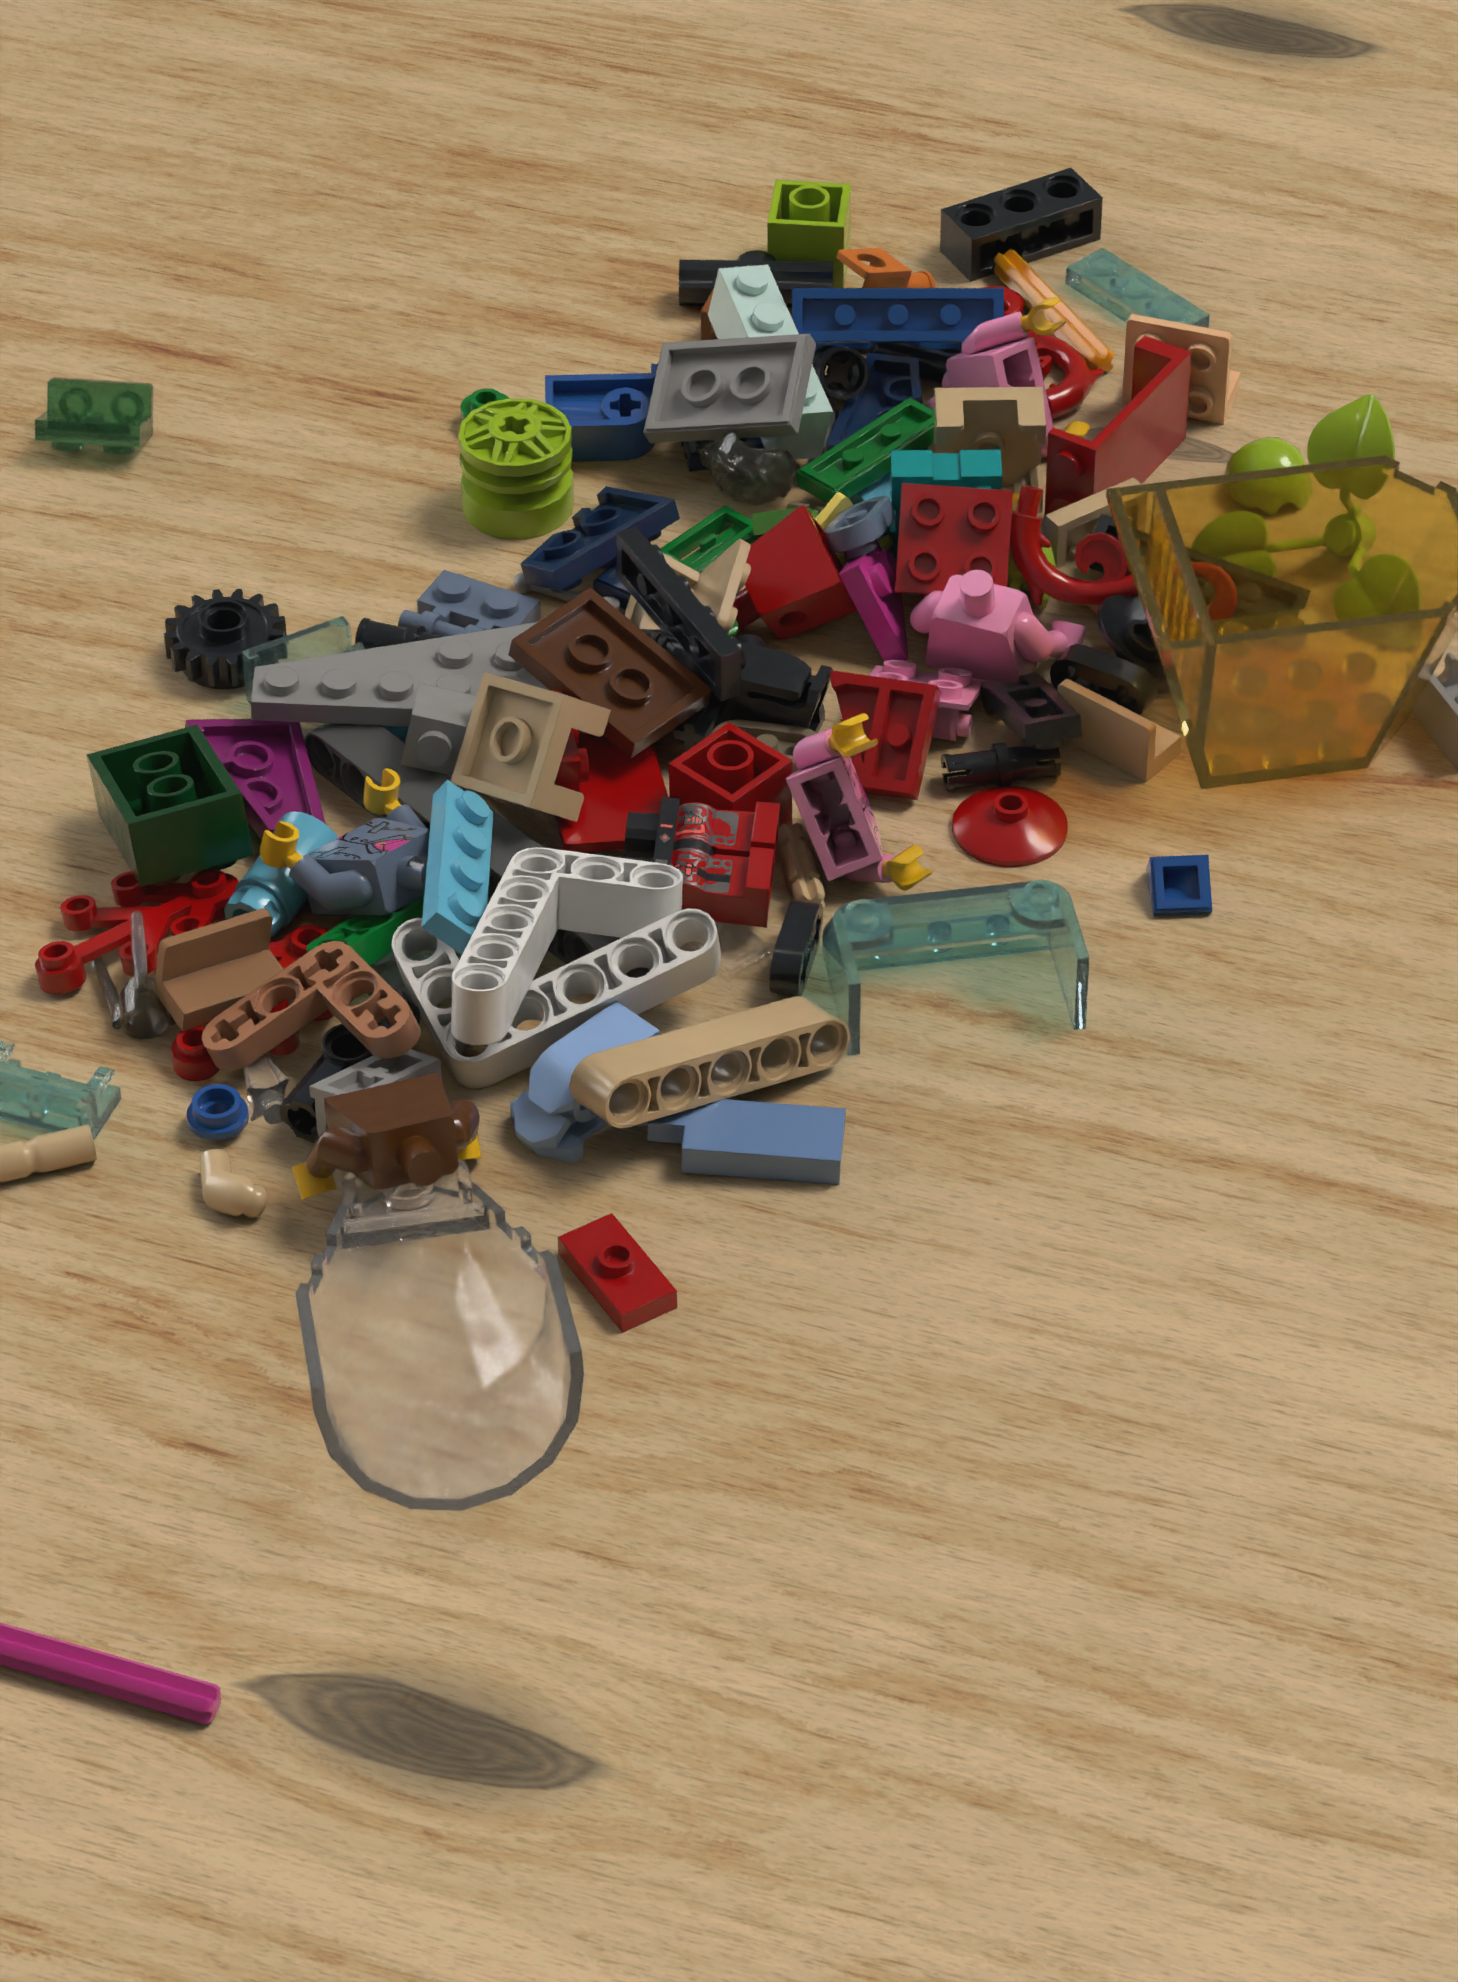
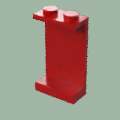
[1044,335,1191,520]

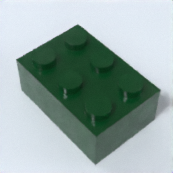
[86,725,254,887]

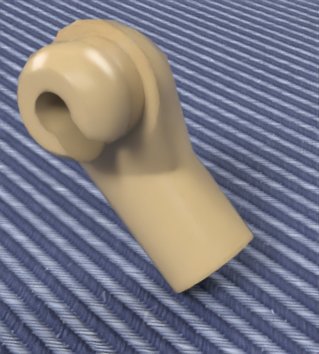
[200,1149,268,1218]

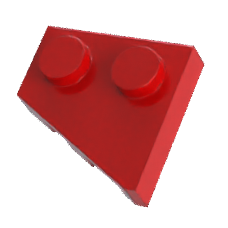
[830,670,941,800]

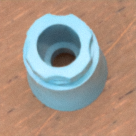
[224,811,339,940]

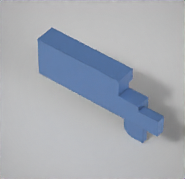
[635,1099,846,1185]

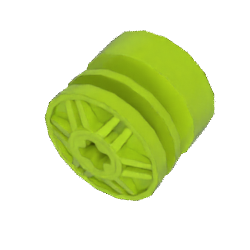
[458,398,574,540]

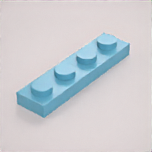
[422,780,494,954]

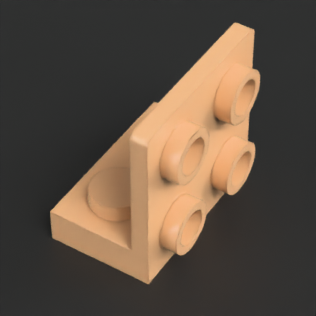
[1122,314,1241,425]

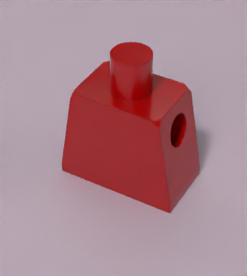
[733,504,857,639]

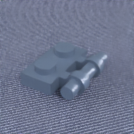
[398,570,541,636]

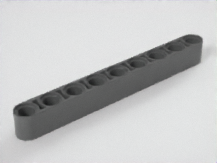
[304,723,650,978]

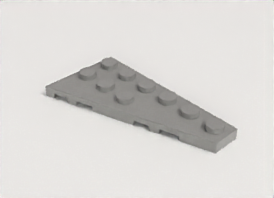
[251,622,588,734]

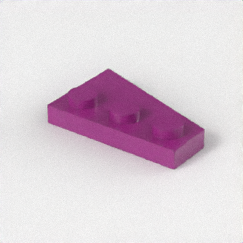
[185,719,326,840]

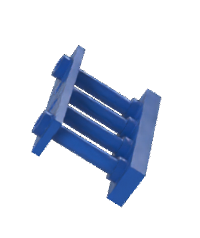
[792,288,1004,350]

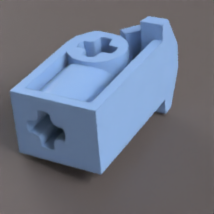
[510,1001,660,1163]

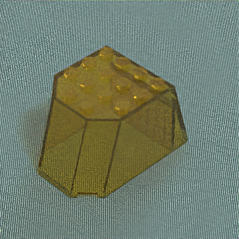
[1106,455,1458,789]

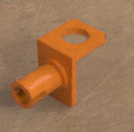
[836,248,936,288]

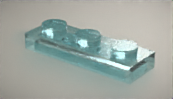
[1065,248,1210,328]

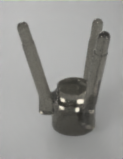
[91,911,177,1040]

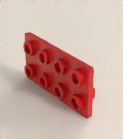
[553,690,669,854]

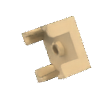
[933,387,1046,512]
[451,672,611,822]

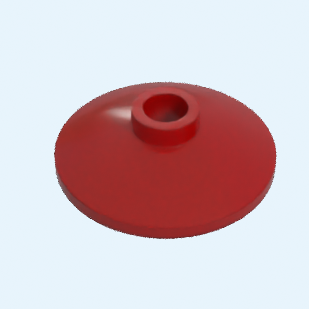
[952,786,1068,867]

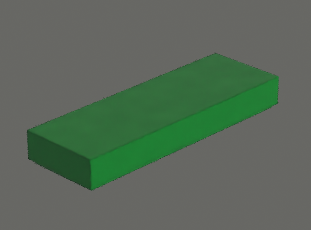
[796,397,934,504]

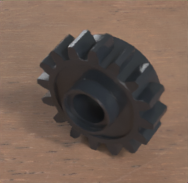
[164,589,287,689]

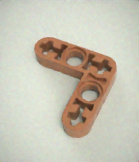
[202,941,421,1071]

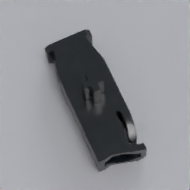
[636,625,833,750]

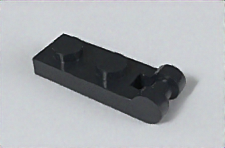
[981,673,1082,749]

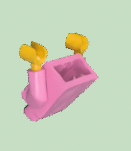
[942,297,1090,457]
[786,713,933,891]

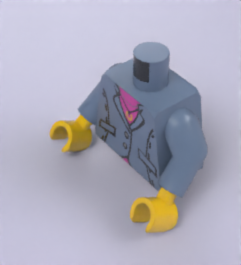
[260,768,430,915]

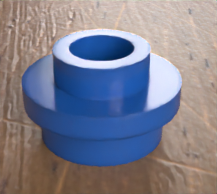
[187,1084,249,1141]

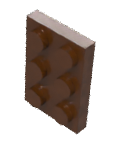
[508,587,713,759]

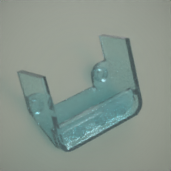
[822,879,1090,1056]

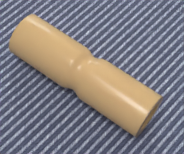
[0,1124,97,1183]

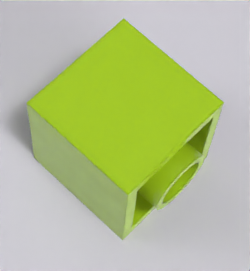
[767,180,851,288]

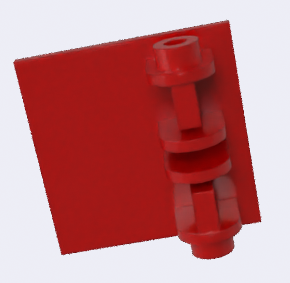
[895,483,1013,595]

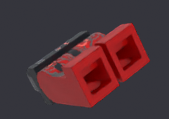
[621,797,780,928]

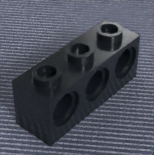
[940,168,1103,282]

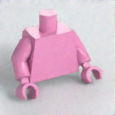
[910,570,1086,684]

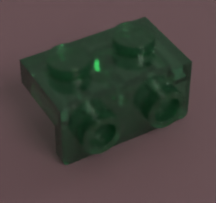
[35,377,153,454]

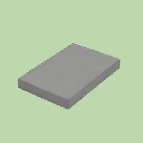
[643,333,816,443]

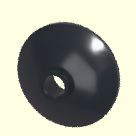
[1097,594,1195,682]

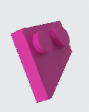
[839,539,909,661]

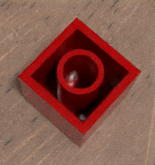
[669,722,792,826]

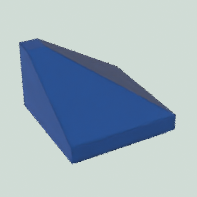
[1146,855,1212,916]

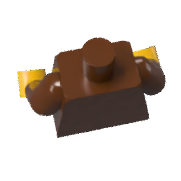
[291,1073,482,1200]

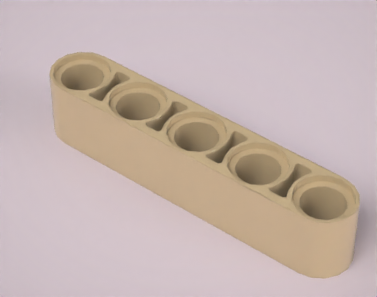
[569,996,850,1128]

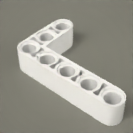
[451,847,683,1045]
[391,908,722,1089]

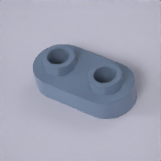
[824,496,896,559]

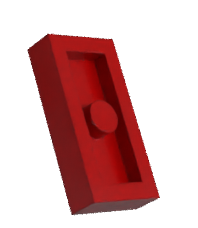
[557,1213,677,1333]

